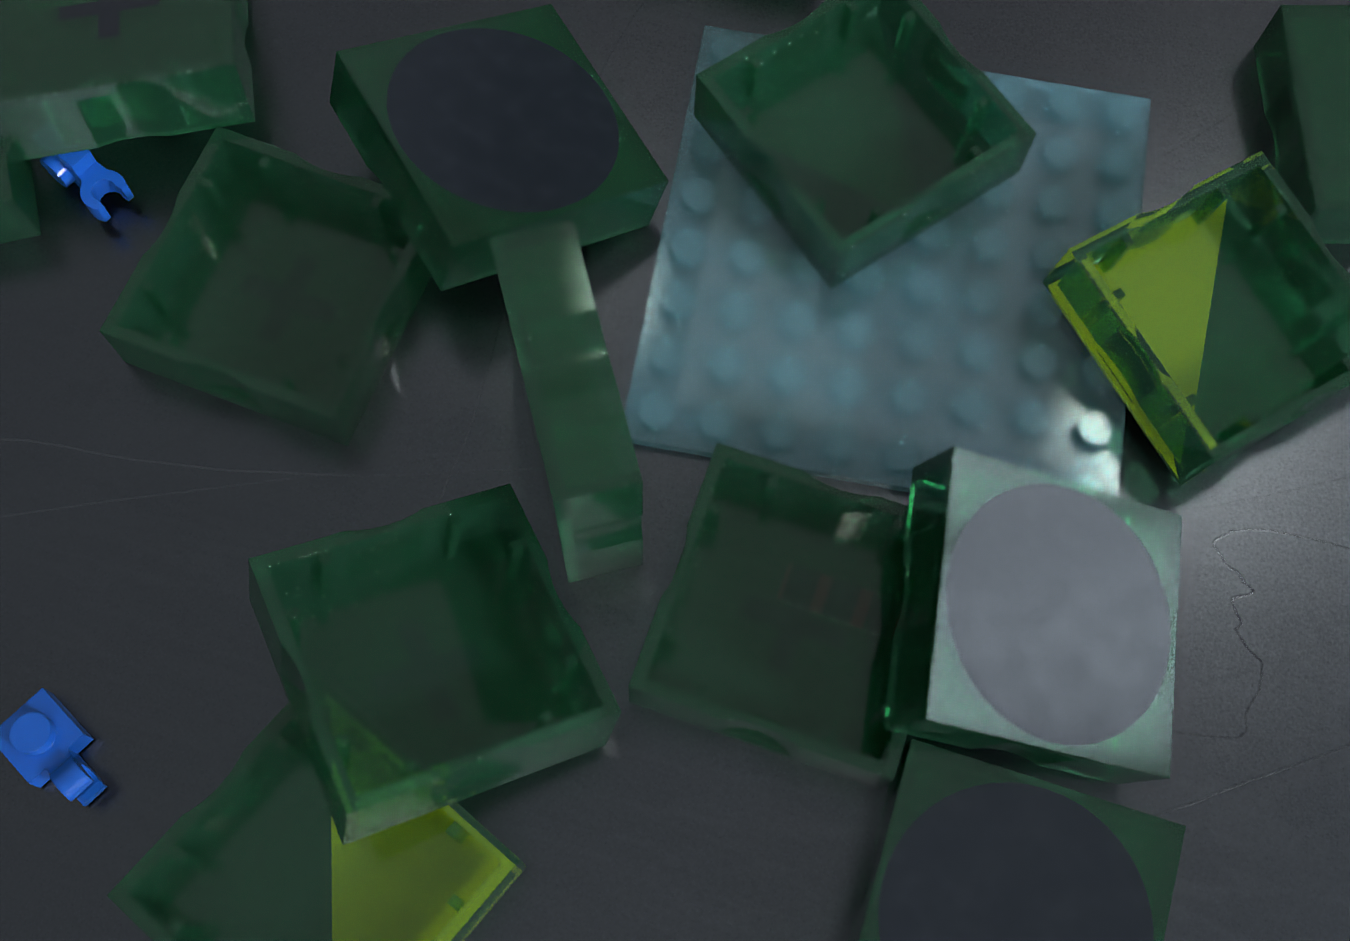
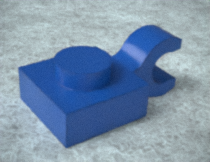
[31,117,134,222]
[0,688,107,807]

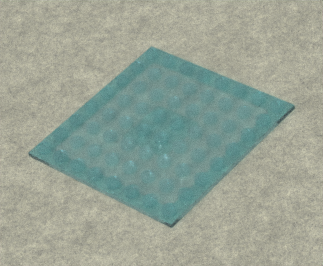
[620,25,1151,514]

